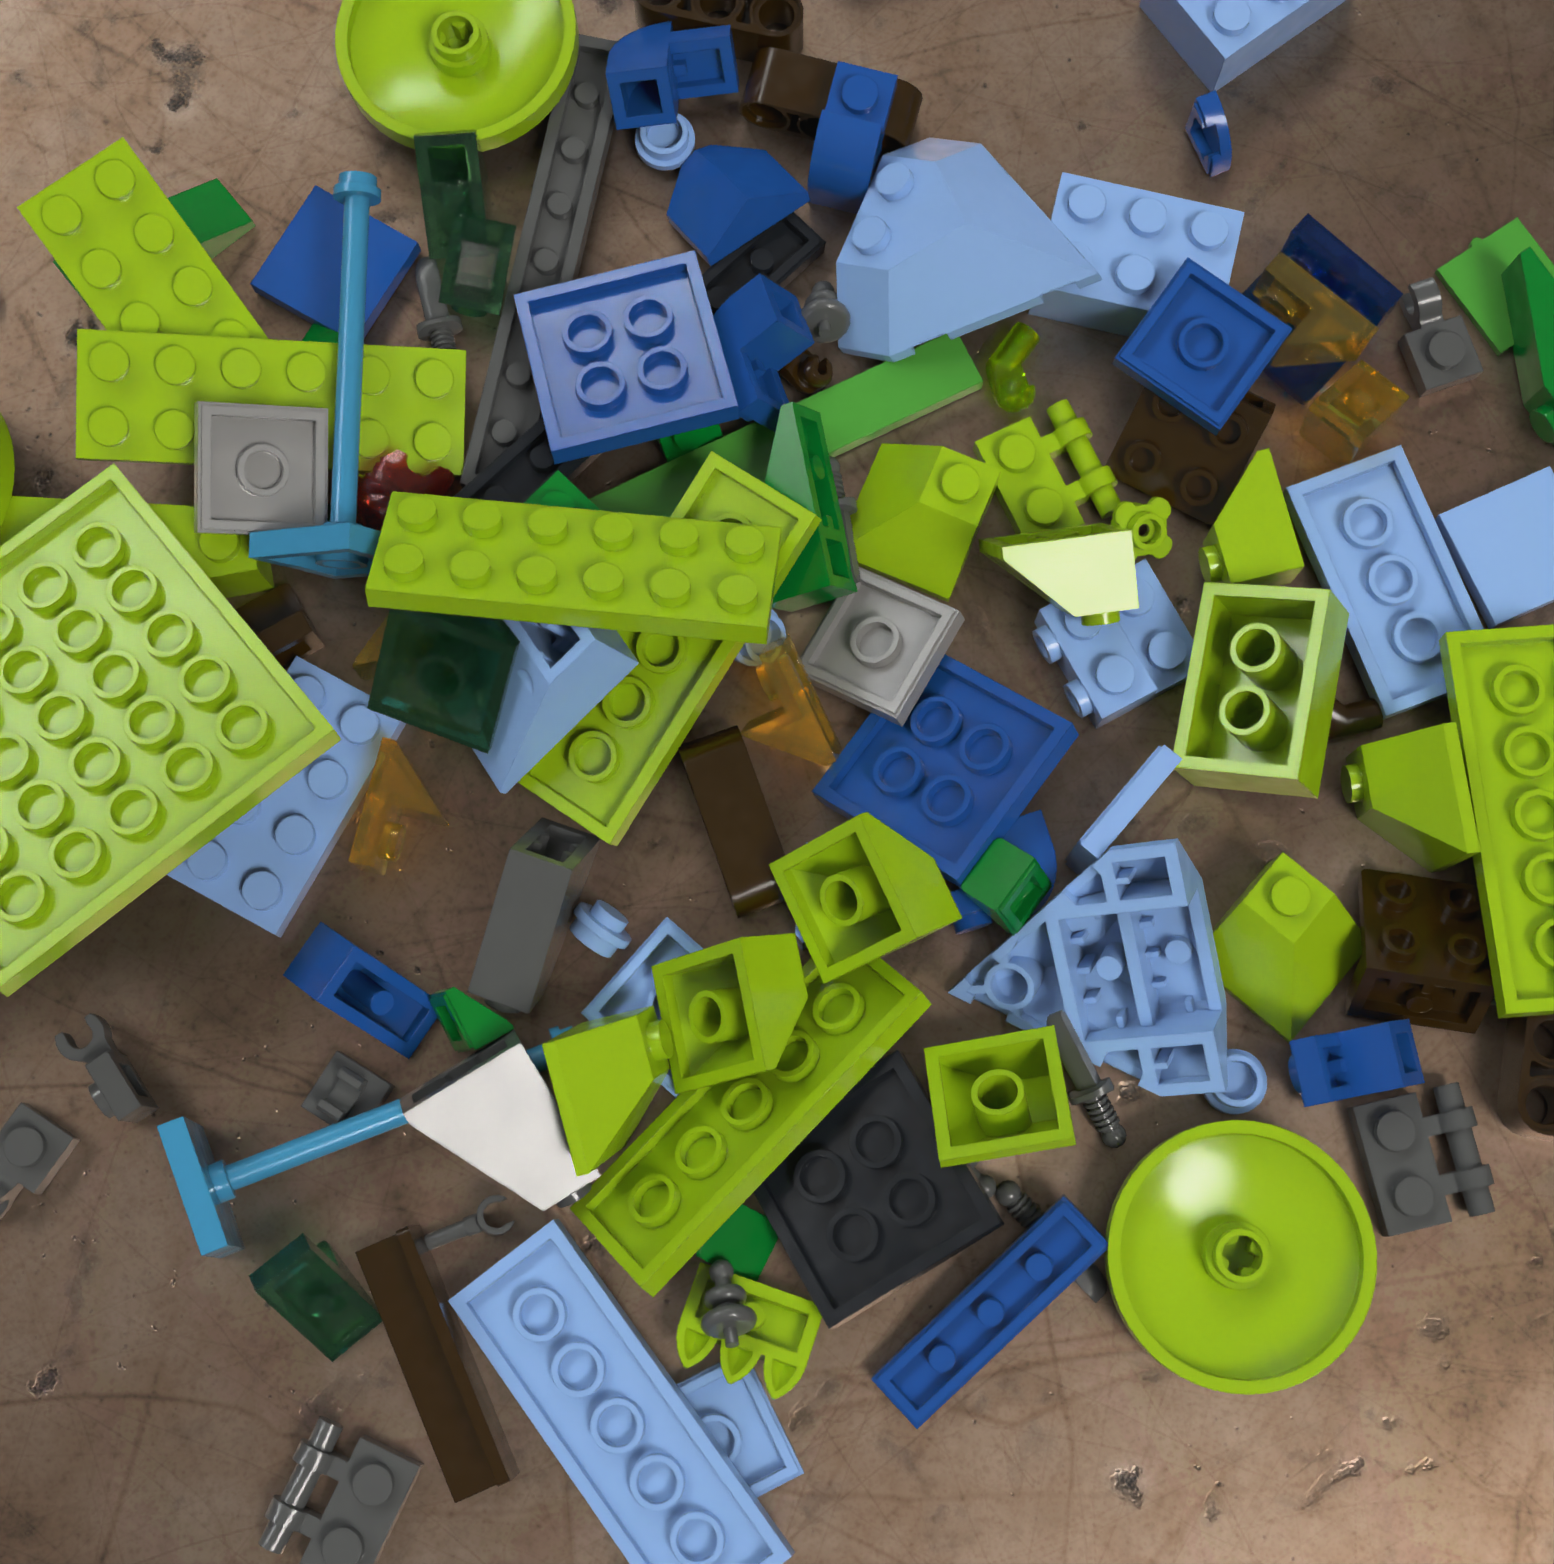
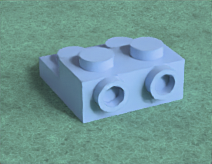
[1032,558,1193,729]

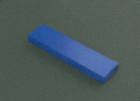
[871,1194,1108,1429]

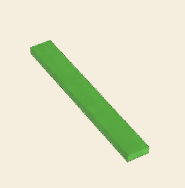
[589,334,983,517]

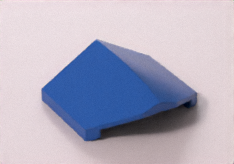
[666,145,810,266]

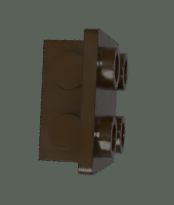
[1105,387,1276,525]
[1345,869,1495,1034]

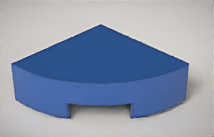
[1185,90,1232,177]

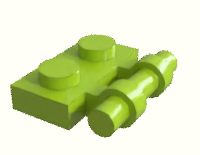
[973,399,1121,534]

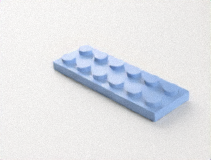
[448,1219,795,1564]

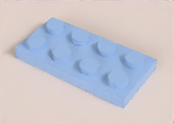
[1283,445,1484,720]
[167,656,409,938]

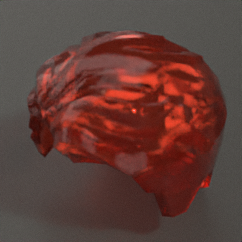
[356,449,455,531]

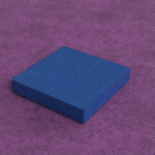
[250,185,421,338]
[1112,257,1293,436]

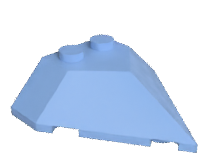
[836,137,1103,362]
[948,838,1228,1097]

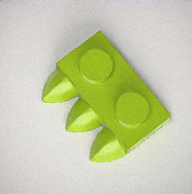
[676,1262,822,1400]

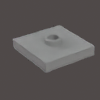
[194,401,328,535]
[792,567,965,727]

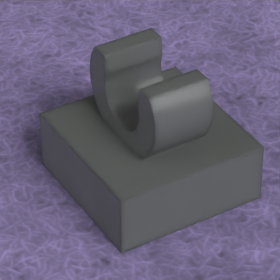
[301,1051,395,1125]

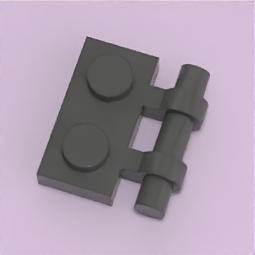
[1347,1082,1495,1237]
[258,1416,424,1564]

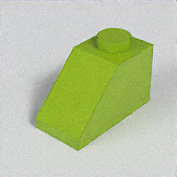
[1198,448,1305,586]

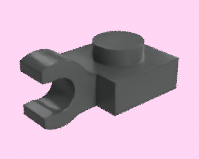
[1398,277,1484,398]
[55,1013,159,1123]
[0,1102,80,1220]

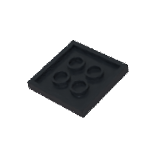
[753,1050,1005,1329]

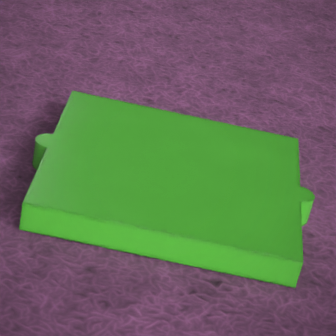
[1435,217,1554,356]

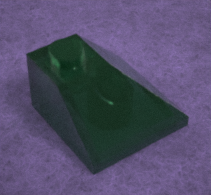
[367,609,520,754]

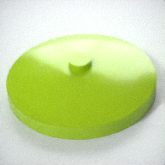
[335,0,579,155]
[1104,1120,1377,1395]

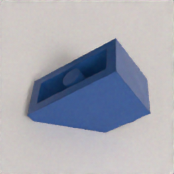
[283,921,438,1059]

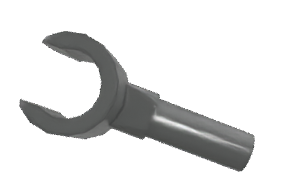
[424,1195,515,1250]

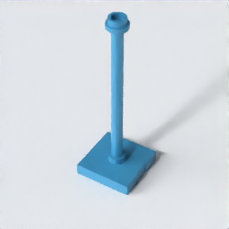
[248,171,381,579]
[157,1026,572,1259]

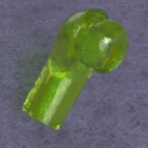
[985,322,1040,413]

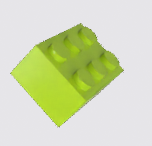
[1173,582,1349,799]

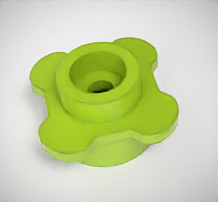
[1111,497,1172,560]

